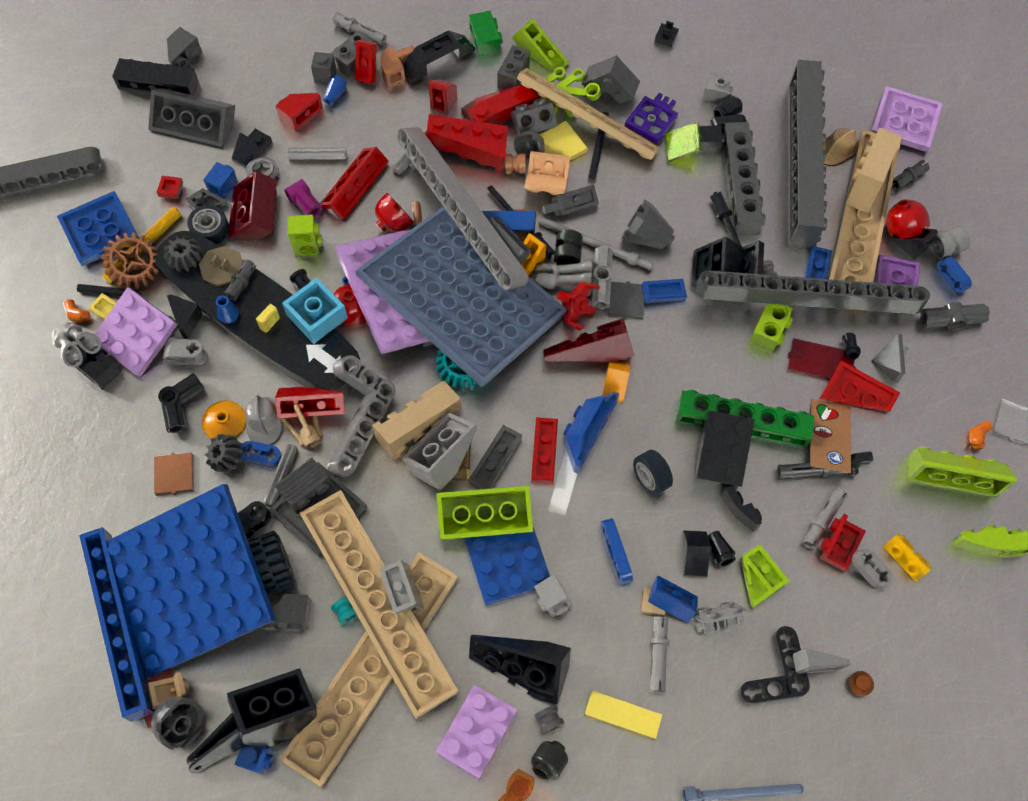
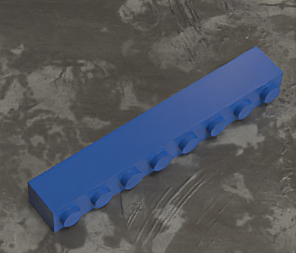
[79,527,155,722]

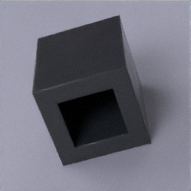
[694,125,725,154]

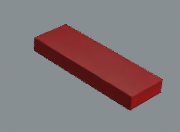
[531,417,558,484]

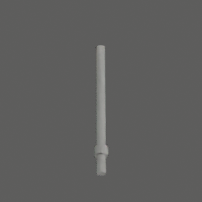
[538,217,654,270]

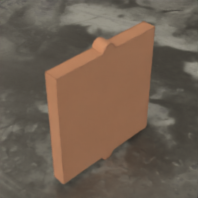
[154,453,193,495]

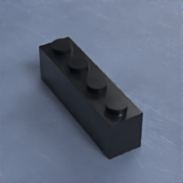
[112,58,199,95]

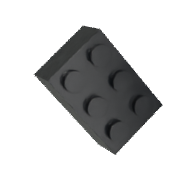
[694,411,755,487]

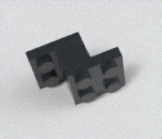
[691,236,764,288]

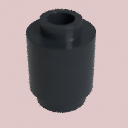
[713,96,743,117]

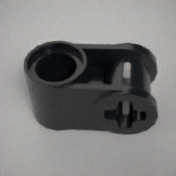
[238,501,271,540]

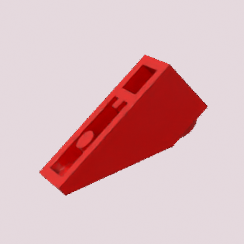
[275,387,345,418]

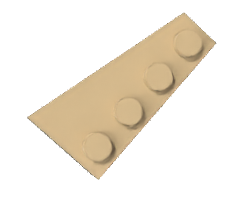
[845,127,902,213]
[372,381,462,461]

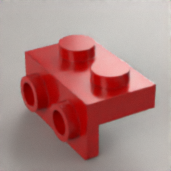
[820,514,866,572]

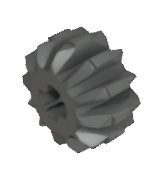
[164,235,201,272]
[204,434,244,473]

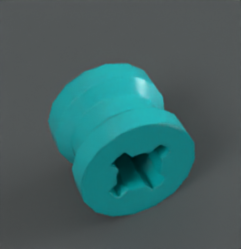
[331,596,358,625]

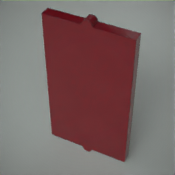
[787,338,856,380]

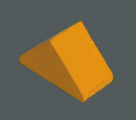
[602,361,631,403]

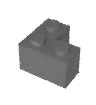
[582,55,640,104]

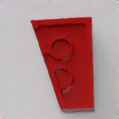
[819,361,900,413]

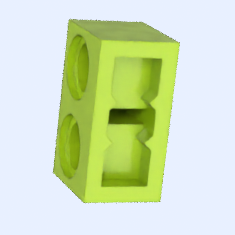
[288,215,323,257]
[749,304,793,352]

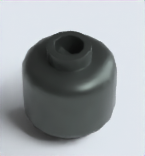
[531,740,568,780]

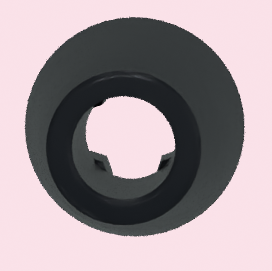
[708,531,736,567]

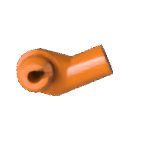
[64,299,91,323]
[969,420,993,450]

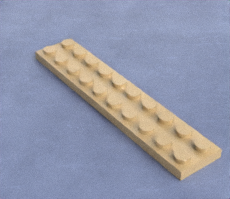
[829,130,901,282]
[300,490,459,719]
[279,552,458,788]

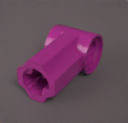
[284,179,323,218]

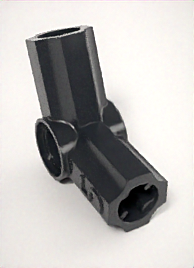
[158,373,205,434]

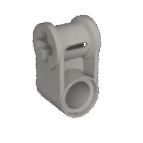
[162,337,208,366]

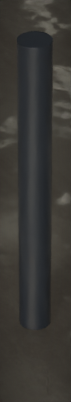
[588,112,609,180]

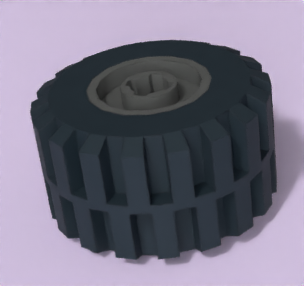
[248,530,295,596]

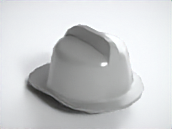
[245,395,282,445]

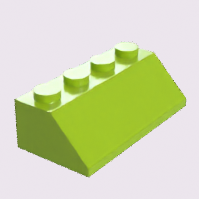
[908,447,1017,497]
[436,485,533,540]

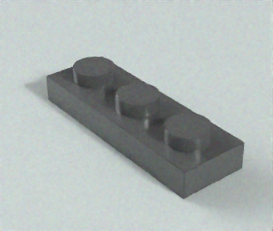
[469,425,522,489]

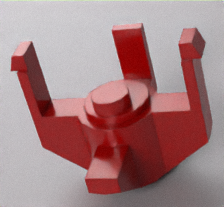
[556,281,600,330]

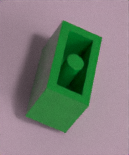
[469,10,503,56]

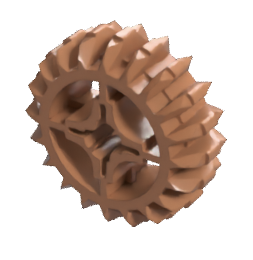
[101,232,159,289]

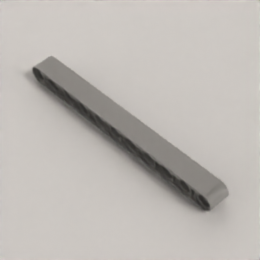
[397,127,528,290]

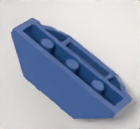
[563,392,619,474]

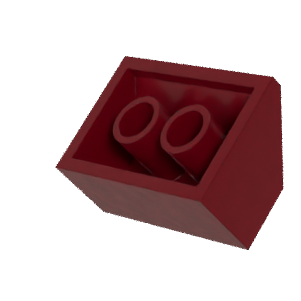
[228,171,277,240]

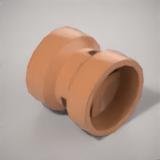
[505,154,526,174]

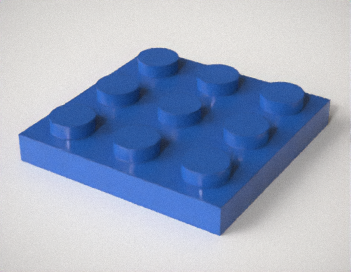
[57,191,139,266]
[465,527,550,606]

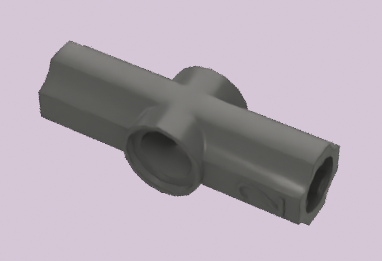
[920,302,990,330]

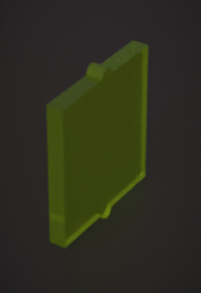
[665,122,702,162]

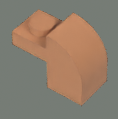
[380,45,415,87]

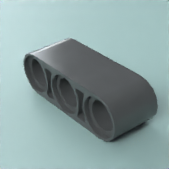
[489,216,531,266]

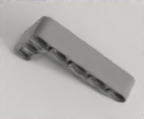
[328,355,396,477]

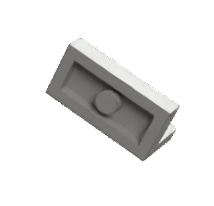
[379,560,424,615]

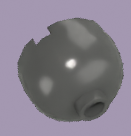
[151,696,205,750]

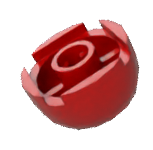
[375,193,415,233]
[886,199,930,239]
[333,284,367,328]

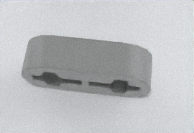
[852,549,893,588]

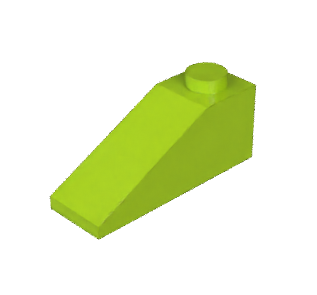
[512,18,570,73]

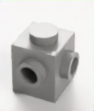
[702,73,733,104]
[534,574,573,617]

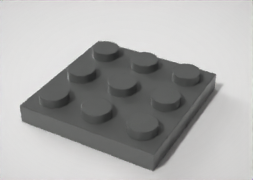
[269,462,367,557]

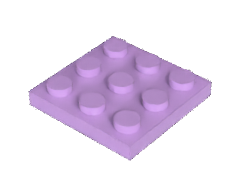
[871,86,943,152]
[95,287,178,377]

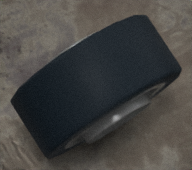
[187,205,229,244]
[633,450,673,495]

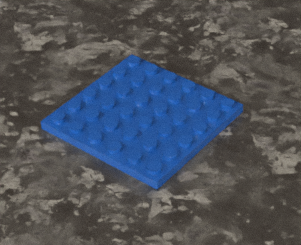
[107,484,276,678]

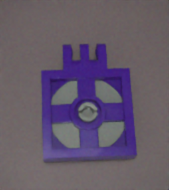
[624,92,678,144]

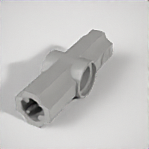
[591,246,613,310]

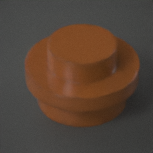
[849,671,874,696]

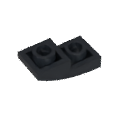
[721,486,762,531]

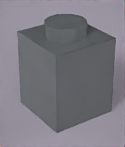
[311,52,337,84]

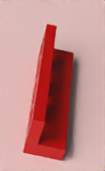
[320,147,389,219]

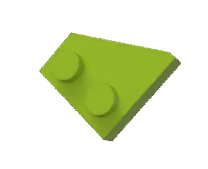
[740,544,790,608]

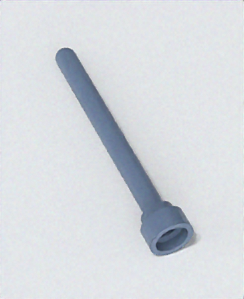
[682,784,804,801]

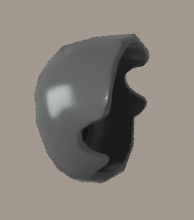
[514,130,545,159]

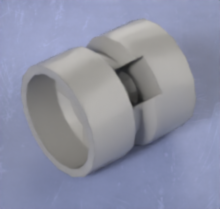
[929,225,970,259]

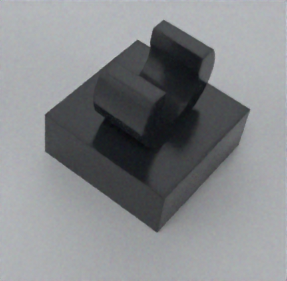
[654,21,679,47]

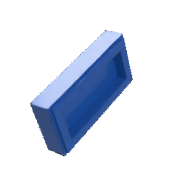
[641,279,687,303]

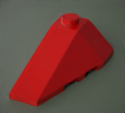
[461,84,542,125]

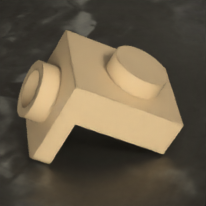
[147,672,188,709]

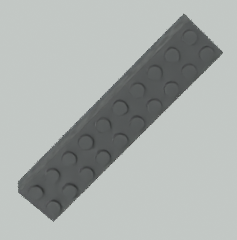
[789,60,827,249]

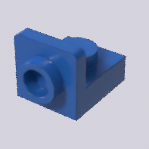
[234,745,274,775]

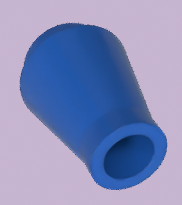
[323,75,347,106]
[216,295,239,324]

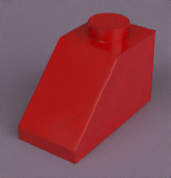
[428,79,457,115]
[276,93,323,131]

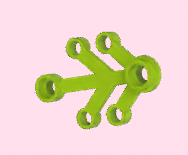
[541,67,601,117]

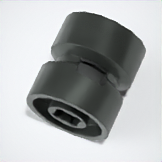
[554,229,583,265]

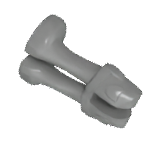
[534,259,593,296]
[52,322,101,367]

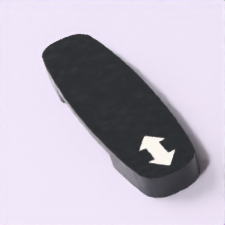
[154,231,360,396]

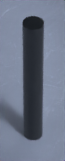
[77,284,142,297]

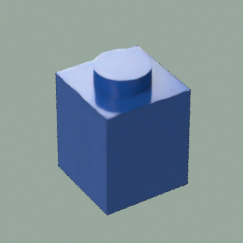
[203,162,238,199]

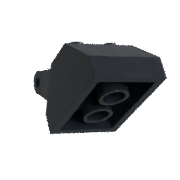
[186,668,317,773]

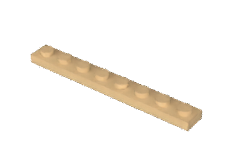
[517,68,660,160]

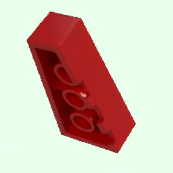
[426,114,508,173]

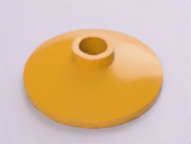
[202,400,246,439]

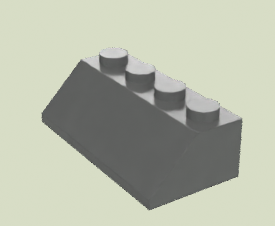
[148,88,235,147]

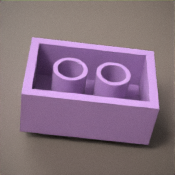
[436,685,517,781]

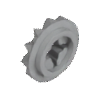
[246,157,279,179]

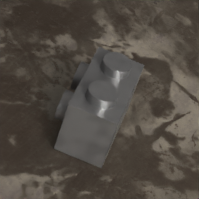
[331,31,372,78]

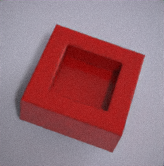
[156,176,183,199]

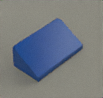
[648,576,698,622]

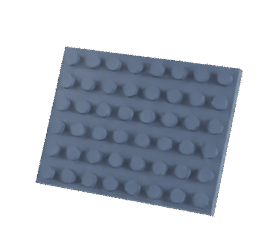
[356,206,567,387]

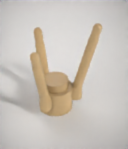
[281,404,323,449]

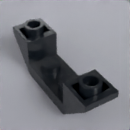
[403,30,475,84]

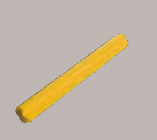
[102,207,181,284]

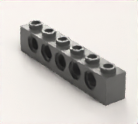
[722,122,766,234]

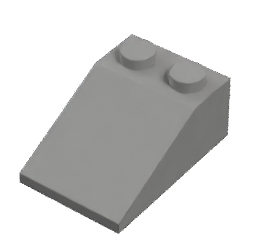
[402,412,477,491]

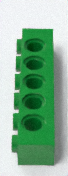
[675,390,814,448]

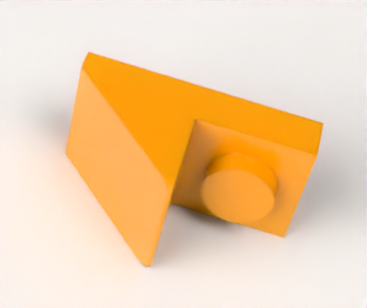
[522,233,546,277]

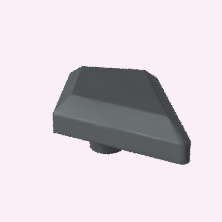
[186,188,228,210]

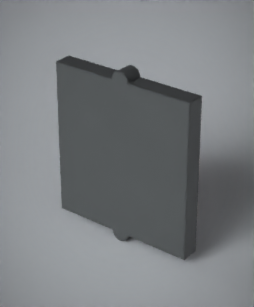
[609,281,644,319]

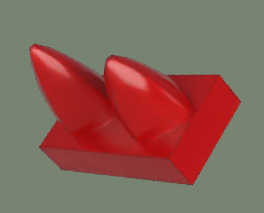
[355,40,379,84]

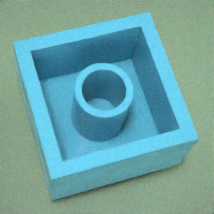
[282,277,348,344]

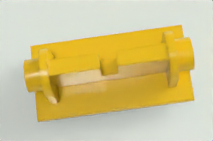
[883,533,932,582]

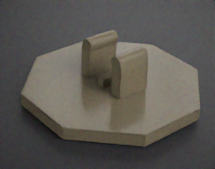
[199,246,243,287]

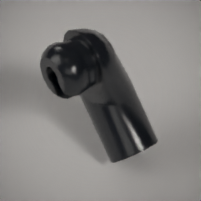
[847,451,873,476]

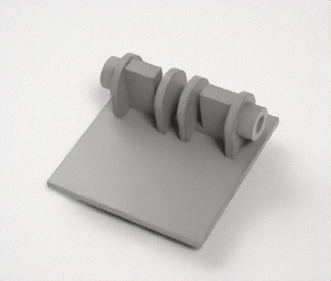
[693,601,751,634]

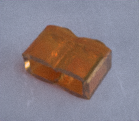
[498,769,535,801]

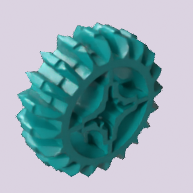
[435,350,481,392]

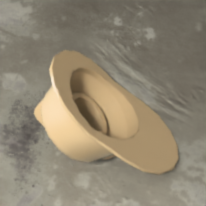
[823,128,858,165]

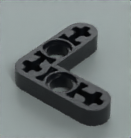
[738,626,810,705]

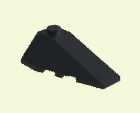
[469,634,571,704]

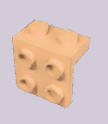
[525,151,570,195]

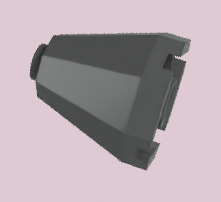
[622,199,675,249]

